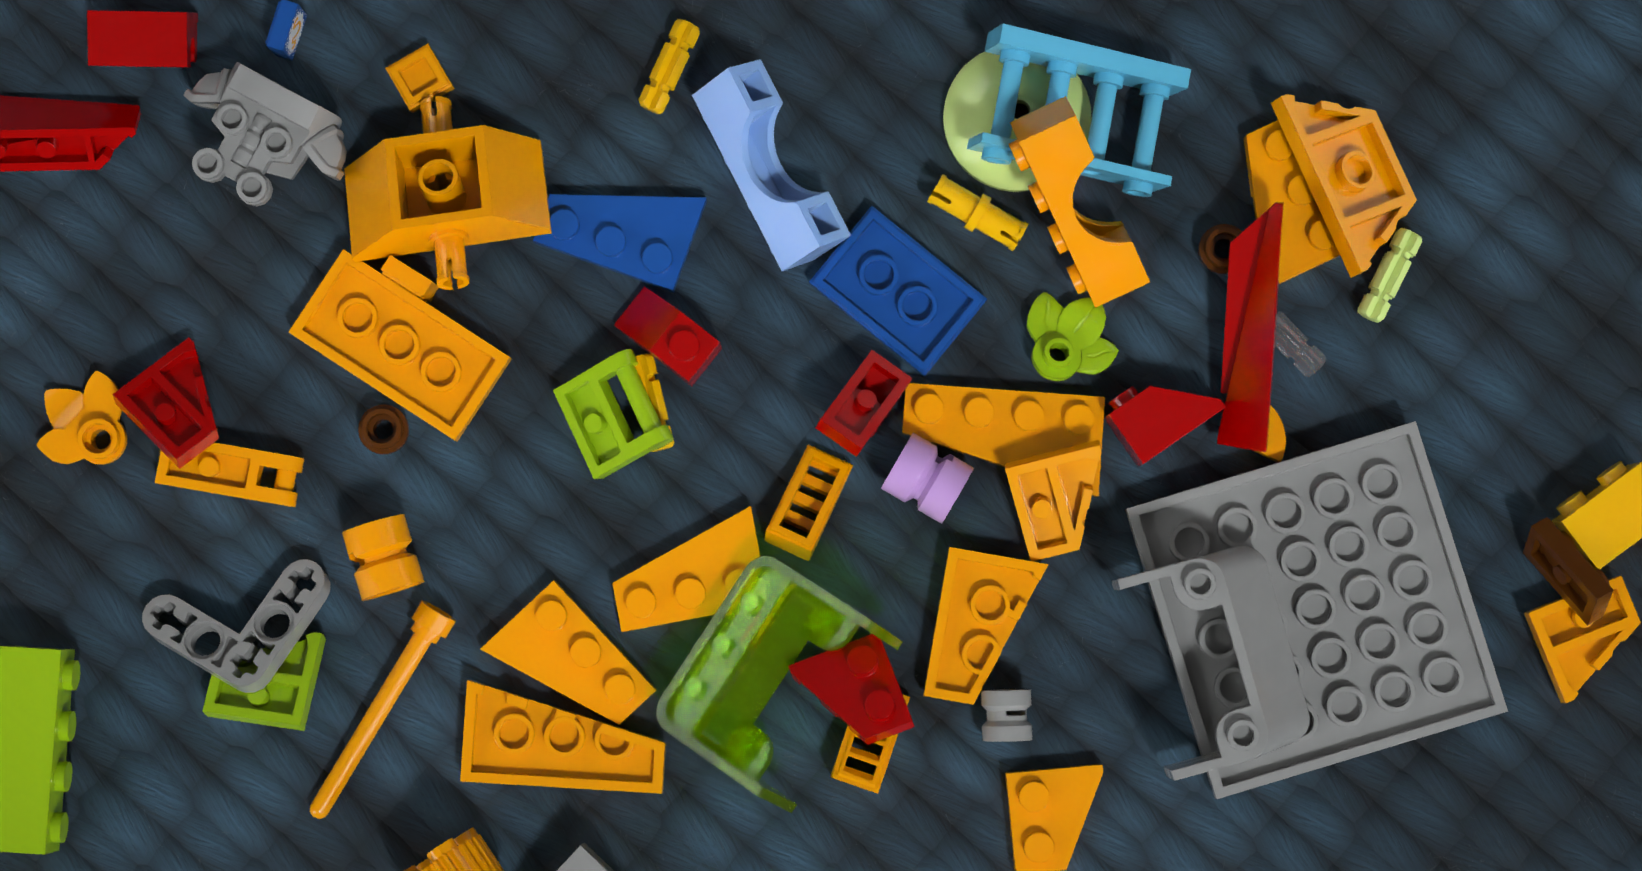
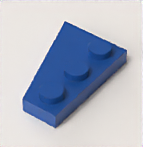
[533,194,707,293]

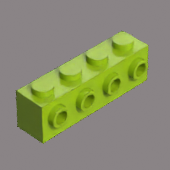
[0,646,80,855]

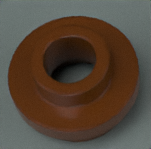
[1198,224,1242,274]
[358,404,409,455]

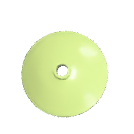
[943,52,1092,192]

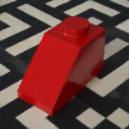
[614,286,722,387]
[1104,386,1226,467]

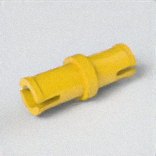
[927,174,1029,251]

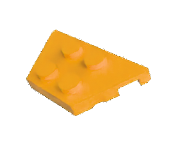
[1271,94,1417,278]

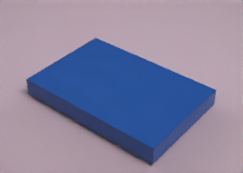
[809,206,987,377]

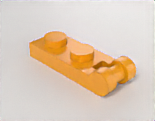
[155,442,304,508]

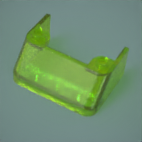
[656,556,903,813]

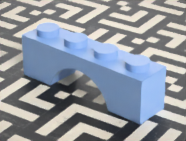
[692,59,851,271]

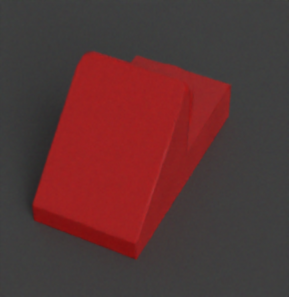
[815,350,913,457]

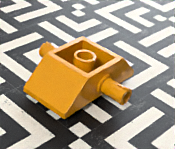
[344,96,552,290]

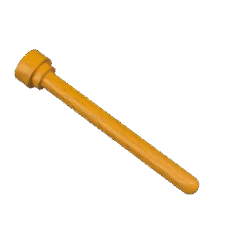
[310,600,456,819]

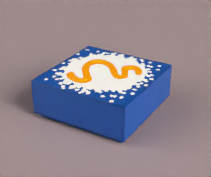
[265,0,307,61]

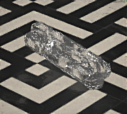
[1275,311,1327,377]

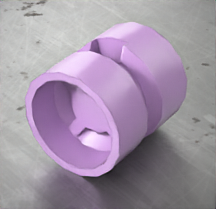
[881,433,974,524]

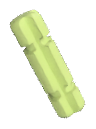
[1357,228,1422,323]

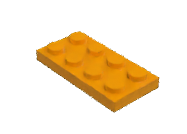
[288,249,512,442]

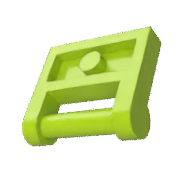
[553,349,674,479]

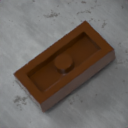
[1523,517,1613,626]

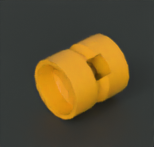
[342,514,425,601]

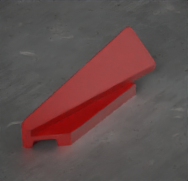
[0,95,141,172]
[1217,202,1284,452]

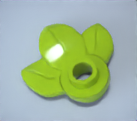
[1026,292,1119,381]

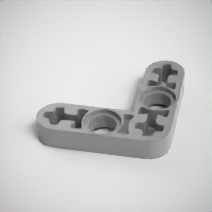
[142,559,330,693]

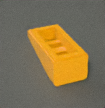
[764,445,853,561]
[830,694,910,794]

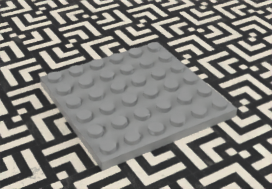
[1125,421,1508,799]

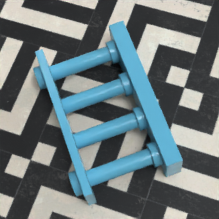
[967,23,1191,197]

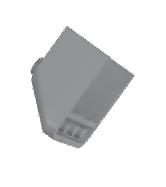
[1111,546,1310,781]

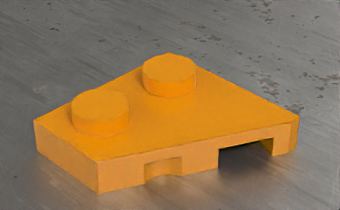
[1524,576,1641,703]
[1005,764,1103,871]

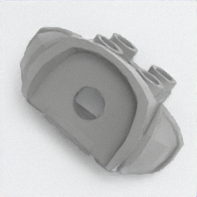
[183,62,347,207]

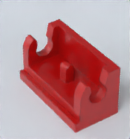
[87,10,198,67]

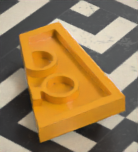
[612,506,770,632]
[923,547,1049,705]
[480,580,657,725]

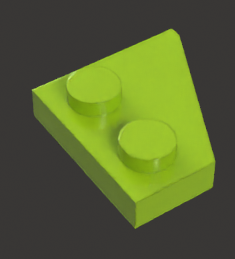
[202,632,326,731]

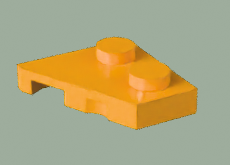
[1005,440,1102,561]

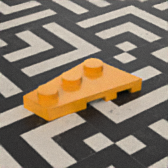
[1244,120,1340,284]

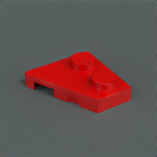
[112,337,219,469]
[788,632,915,745]

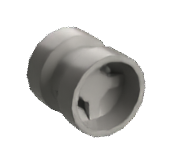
[981,689,1032,742]

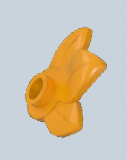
[37,371,127,465]

